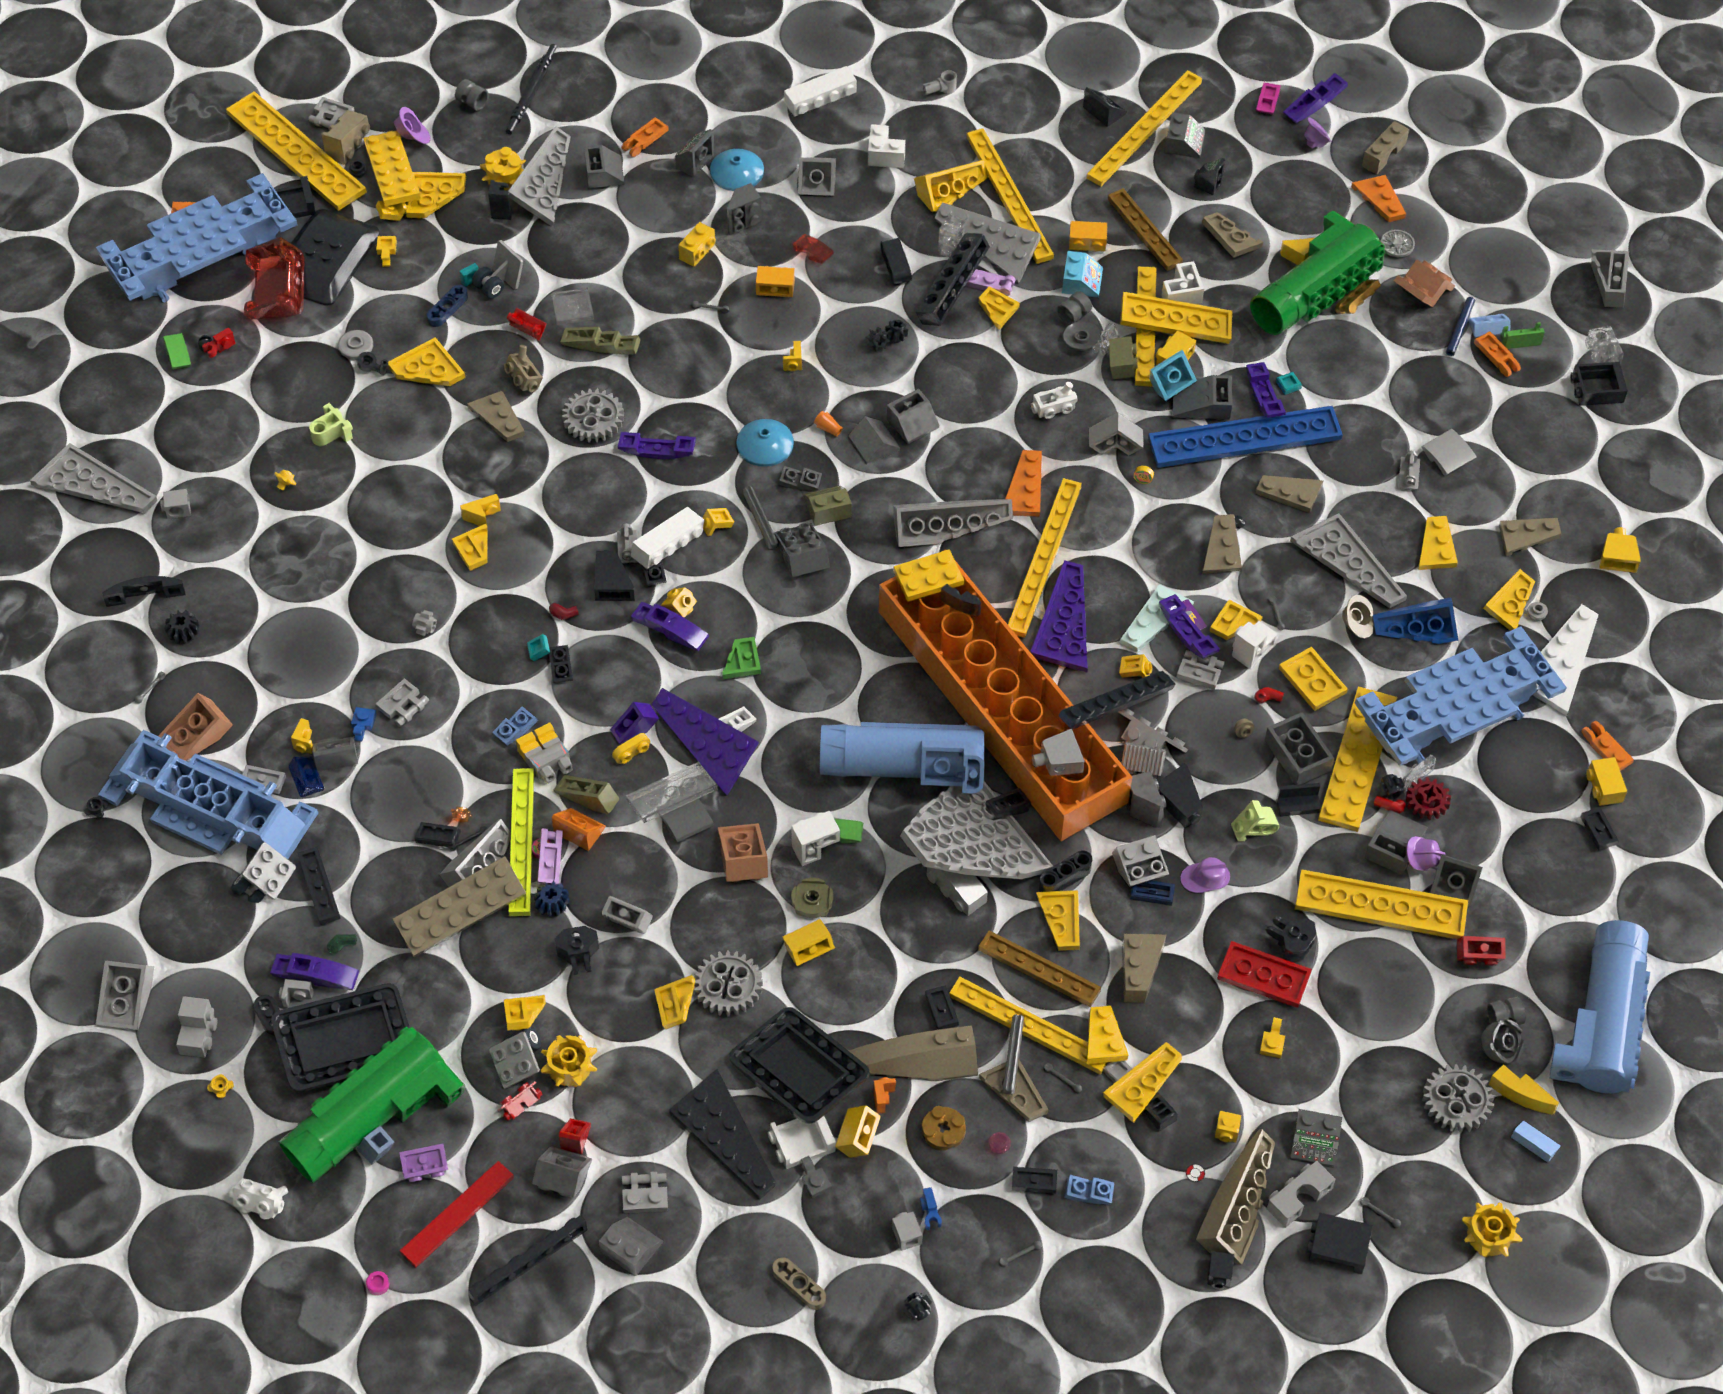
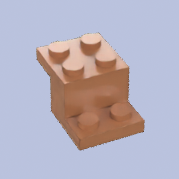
[1394,259,1455,307]

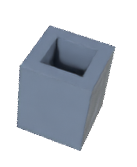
[357,1126,394,1165]

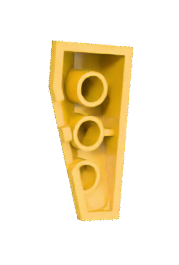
[914,160,988,212]

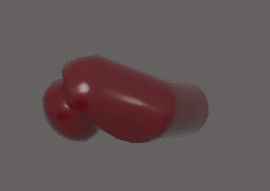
[549,603,579,620]

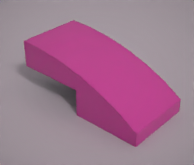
[1256,82,1281,115]

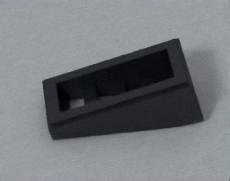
[985,788,1031,818]
[1143,1092,1178,1131]

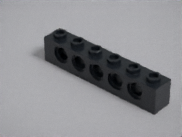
[915,233,990,326]

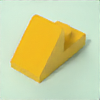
[460,494,501,526]

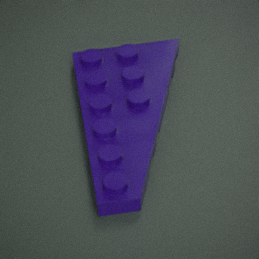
[1030,560,1088,673]
[652,688,759,795]

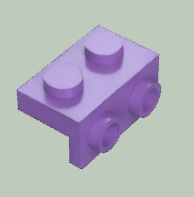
[399,1144,448,1182]

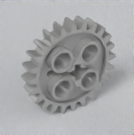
[562,389,624,442]
[694,950,763,1016]
[1422,1064,1495,1133]

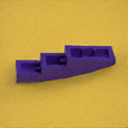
[1283,73,1348,123]

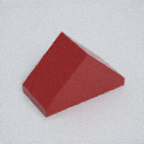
[559,1118,591,1154]

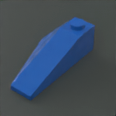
[1373,598,1459,644]

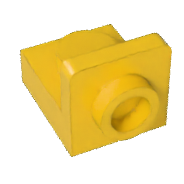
[376,201,407,221]
[783,341,802,371]
[703,508,734,536]
[1119,654,1152,678]
[291,718,313,754]
[1215,1111,1242,1142]

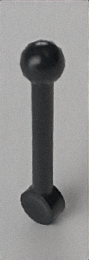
[449,826,488,851]

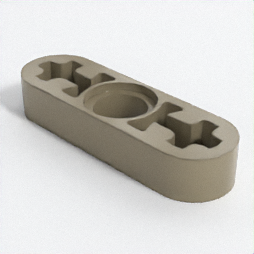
[773,1257,826,1310]

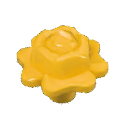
[274,470,296,490]

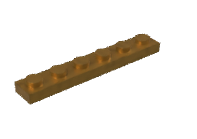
[1108,188,1183,271]
[978,930,1101,1007]

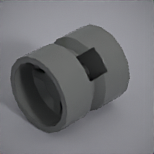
[455,79,489,111]
[1057,291,1092,325]
[1487,997,1526,1025]

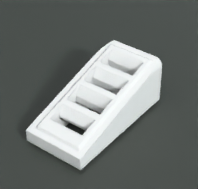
[719,707,757,732]

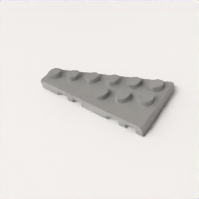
[509,126,571,226]
[935,202,1041,283]
[30,443,158,513]
[1290,513,1407,608]

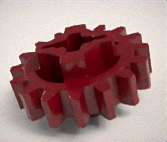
[1405,777,1451,820]

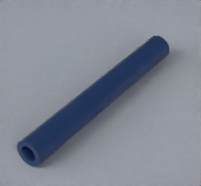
[1446,297,1475,356]

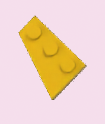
[1418,516,1458,570]
[1483,569,1535,631]
[1036,890,1080,951]
[1086,1006,1129,1064]

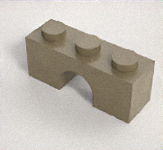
[1362,121,1409,175]

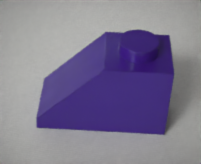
[610,702,659,744]

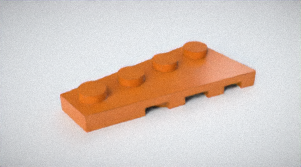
[1006,450,1042,517]

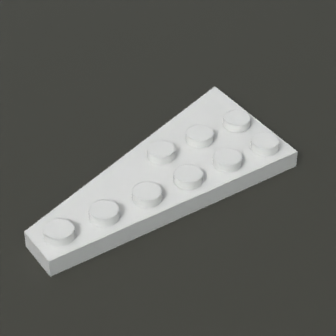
[1533,604,1599,716]

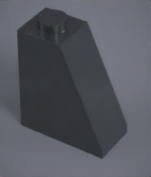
[594,550,635,601]
[1158,763,1203,828]

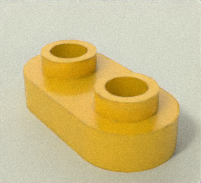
[612,733,650,764]

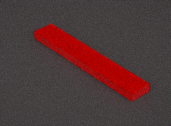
[400,1161,514,1268]

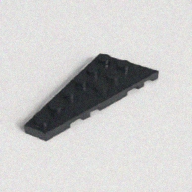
[669,1069,775,1200]

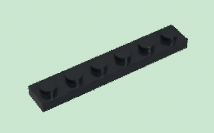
[468,1215,587,1306]

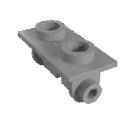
[1399,451,1420,490]
[617,523,638,563]

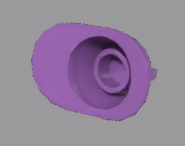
[394,107,430,144]
[1304,117,1332,148]
[1406,836,1445,871]
[1181,857,1230,893]

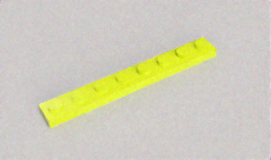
[509,768,534,916]

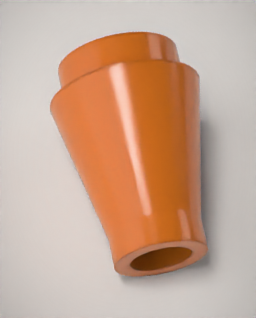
[814,411,843,437]

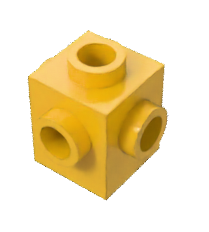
[661,587,697,617]

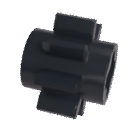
[885,320,909,343]
[865,327,890,351]
[1378,774,1405,800]
[903,1292,932,1321]

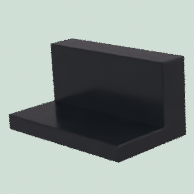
[1276,783,1321,817]

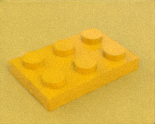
[893,549,964,601]
[1279,647,1348,711]

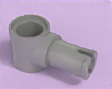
[922,70,957,95]

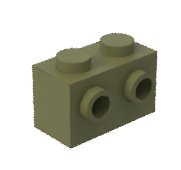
[1109,336,1138,379]

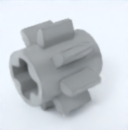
[412,610,437,636]

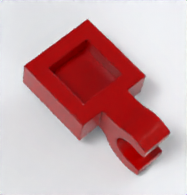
[202,327,235,358]

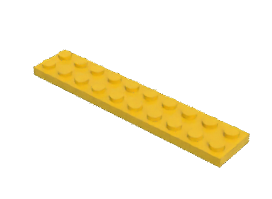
[226,91,367,211]

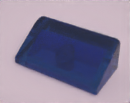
[289,756,324,797]

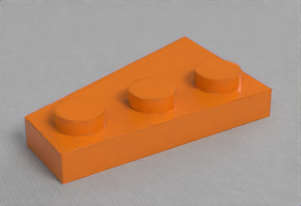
[1351,175,1406,222]

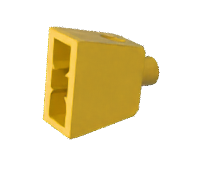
[1599,527,1641,573]

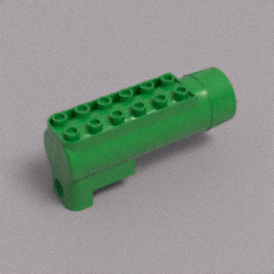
[1250,211,1385,335]
[278,1027,465,1183]

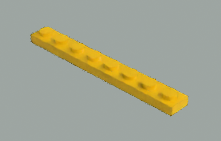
[1135,267,1156,387]
[949,977,1108,1074]

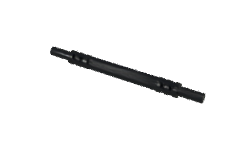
[506,44,557,135]

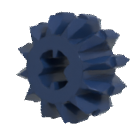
[534,880,570,917]

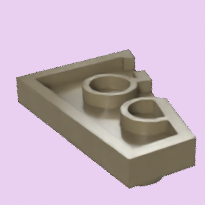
[467,391,525,442]
[1255,475,1324,513]
[1499,518,1561,556]

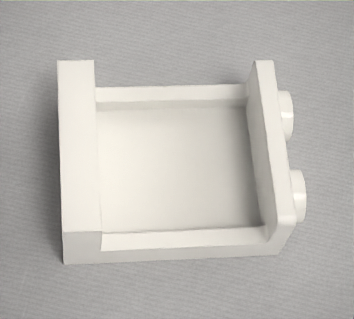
[768,1116,836,1169]

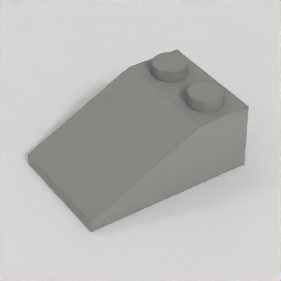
[96,961,155,1030]

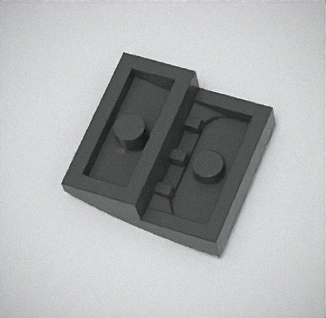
[657,792,714,842]

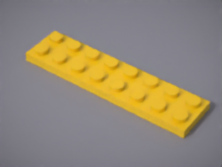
[1318,686,1397,832]
[1295,869,1468,939]

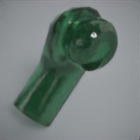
[327,934,357,954]

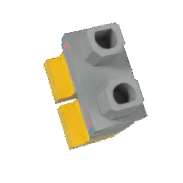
[516,723,573,783]

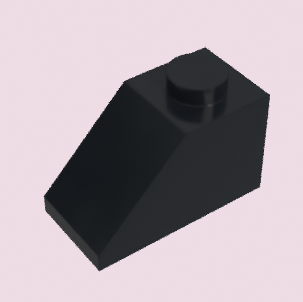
[1194,158,1226,195]

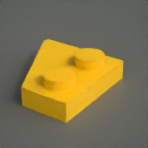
[978,286,1020,330]
[452,524,488,571]
[1210,600,1263,640]
[654,975,695,1029]
[504,995,546,1031]

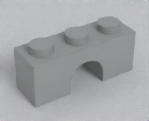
[1267,1161,1336,1228]

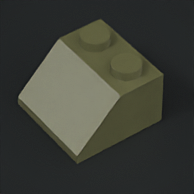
[803,485,852,526]

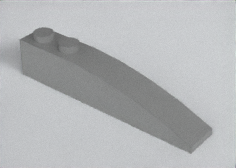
[893,499,1013,547]

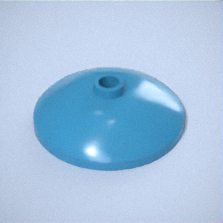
[710,149,764,191]
[736,419,794,467]

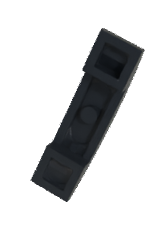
[102,576,186,607]

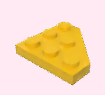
[406,172,466,218]
[388,337,466,386]

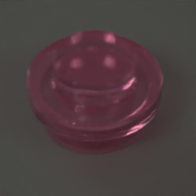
[989,1132,1011,1154]

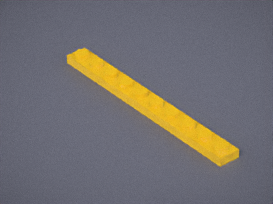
[1086,70,1202,187]
[967,128,1054,264]
[1008,478,1082,638]

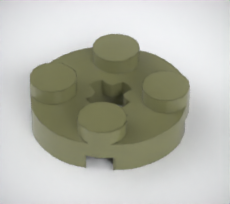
[791,878,833,918]

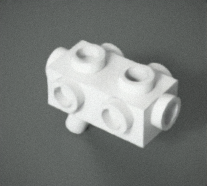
[1031,382,1077,419]
[229,1178,288,1219]

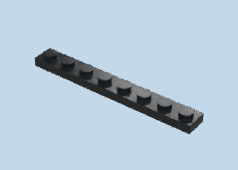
[1058,670,1176,730]

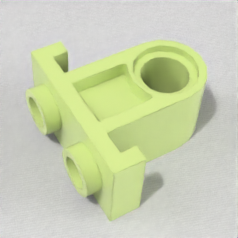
[309,403,353,446]
[1231,800,1279,841]

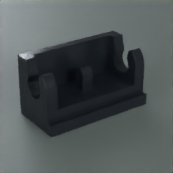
[488,180,512,220]

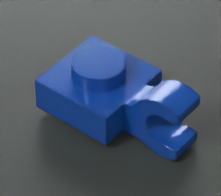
[351,707,377,741]
[919,1187,942,1230]

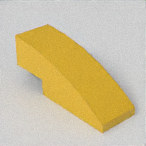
[1489,1065,1559,1115]

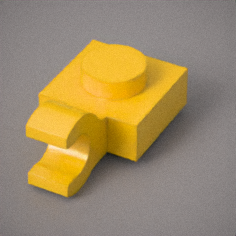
[377,236,397,267]
[1260,1017,1285,1059]

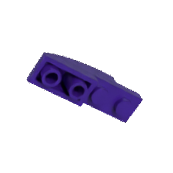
[631,602,709,651]
[270,953,359,991]

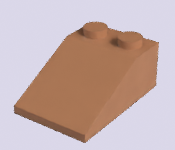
[159,693,233,761]
[718,823,768,882]

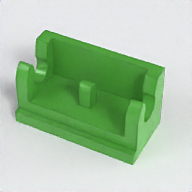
[1500,322,1545,349]

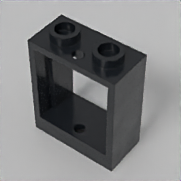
[1570,362,1628,406]

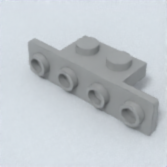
[1118,708,1188,753]

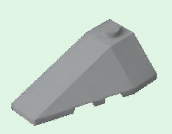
[439,819,511,887]

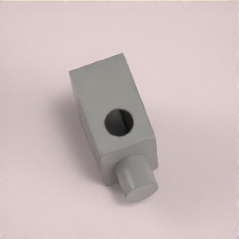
[1032,729,1084,776]

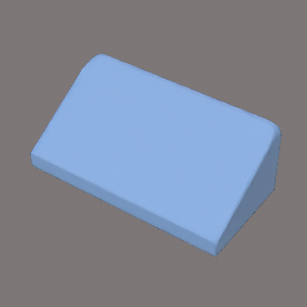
[1469,314,1510,337]
[1511,1121,1560,1162]

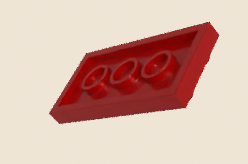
[1217,941,1312,1008]

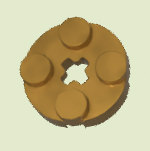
[922,1106,966,1150]

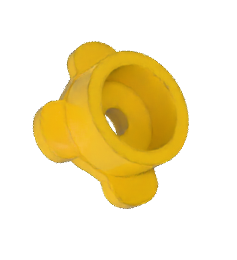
[207,1074,234,1098]

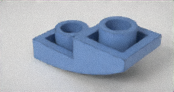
[492,707,538,746]
[1064,1175,1114,1205]

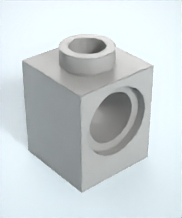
[160,489,191,519]
[892,1212,923,1251]

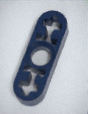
[427,285,468,327]

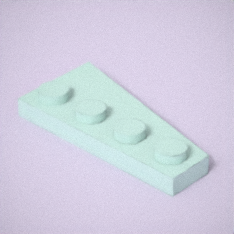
[1120,584,1194,652]

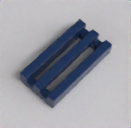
[1131,881,1175,906]

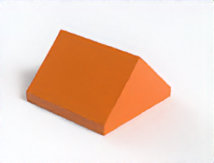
[552,808,606,851]

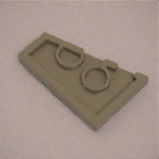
[1202,212,1264,258]
[1202,514,1242,574]
[979,1060,1048,1122]

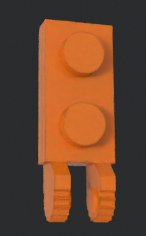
[621,117,668,157]
[1474,331,1521,377]
[1581,721,1634,771]

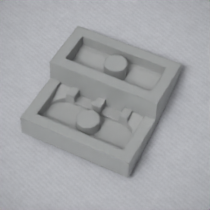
[1421,429,1477,476]

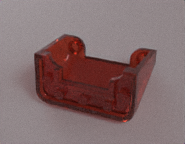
[244,237,304,320]

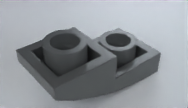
[778,466,822,491]

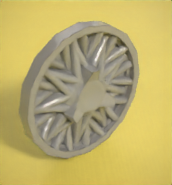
[1381,230,1415,257]
[338,330,373,359]

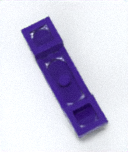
[1246,362,1286,418]
[617,432,696,459]
[1159,594,1220,659]

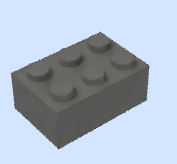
[1265,712,1334,785]

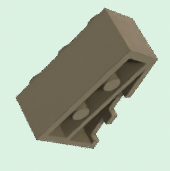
[321,110,370,165]
[1122,934,1166,1003]

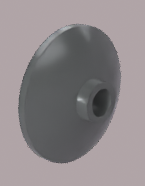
[1063,321,1101,350]

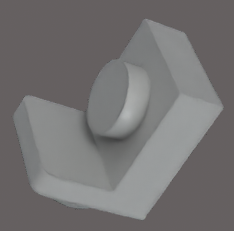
[279,979,314,1008]

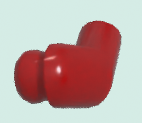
[1254,687,1284,703]
[1374,796,1406,814]

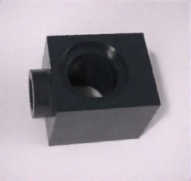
[1207,1251,1234,1289]

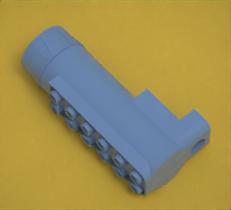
[820,722,984,793]
[1549,920,1650,1093]

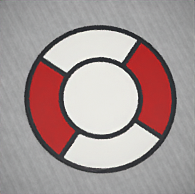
[1186,1164,1205,1182]

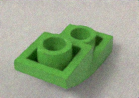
[163,333,191,370]
[834,819,864,843]

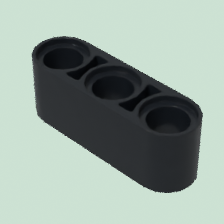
[880,238,912,284]
[1039,850,1093,892]

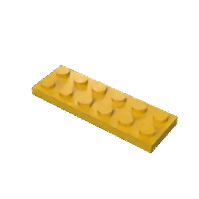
[363,131,421,207]
[1120,292,1232,344]

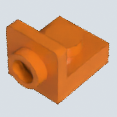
[873,1077,896,1114]

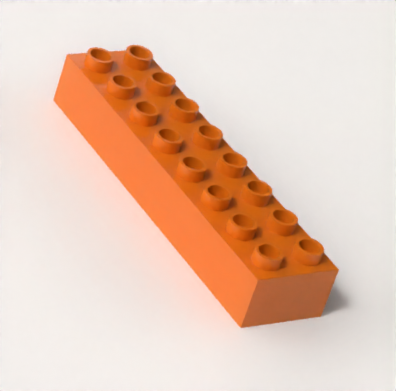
[879,550,1132,841]

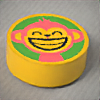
[1134,466,1154,484]

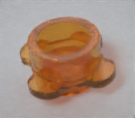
[450,807,472,822]

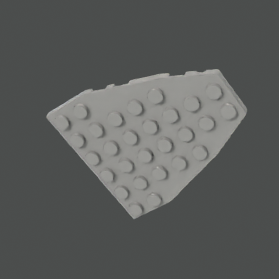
[900,781,1053,879]

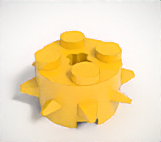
[480,147,526,190]
[541,1035,598,1087]
[1462,1203,1522,1257]

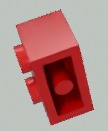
[1457,936,1506,966]

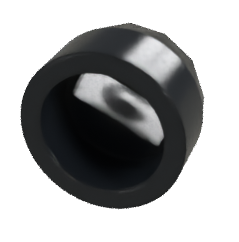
[198,335,213,352]

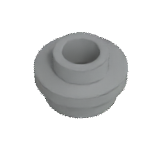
[1528,602,1548,621]

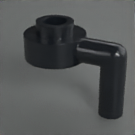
[357,352,388,375]

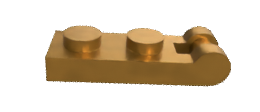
[1335,279,1381,314]

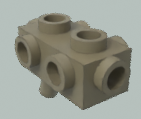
[504,345,543,392]

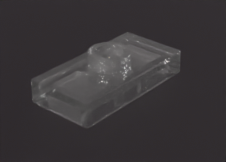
[1402,755,1436,792]

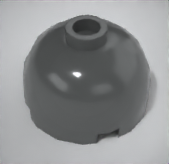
[1481,1020,1525,1063]

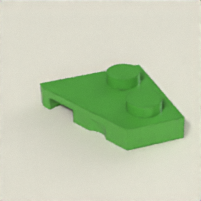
[722,637,761,679]

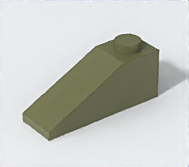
[554,775,619,814]

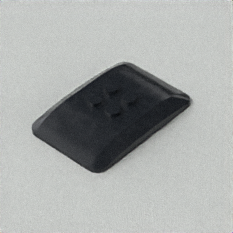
[269,209,380,306]
[271,983,410,1092]
[729,1007,870,1124]

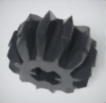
[164,610,199,644]

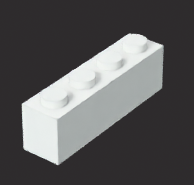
[784,66,857,117]
[631,507,704,569]

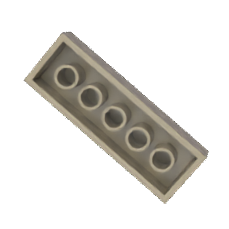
[393,856,526,958]

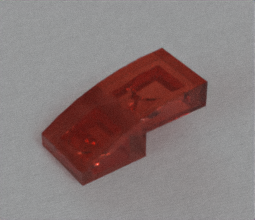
[792,234,834,264]

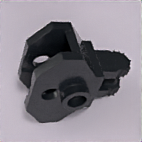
[1265,916,1317,962]
[555,926,599,975]

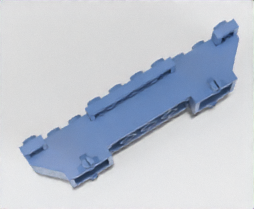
[96,173,297,302]
[1355,626,1567,766]
[98,730,318,859]

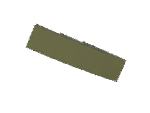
[561,327,641,354]

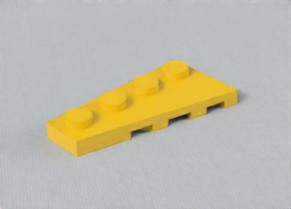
[1103,1042,1182,1123]

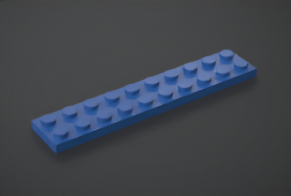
[1148,406,1343,468]

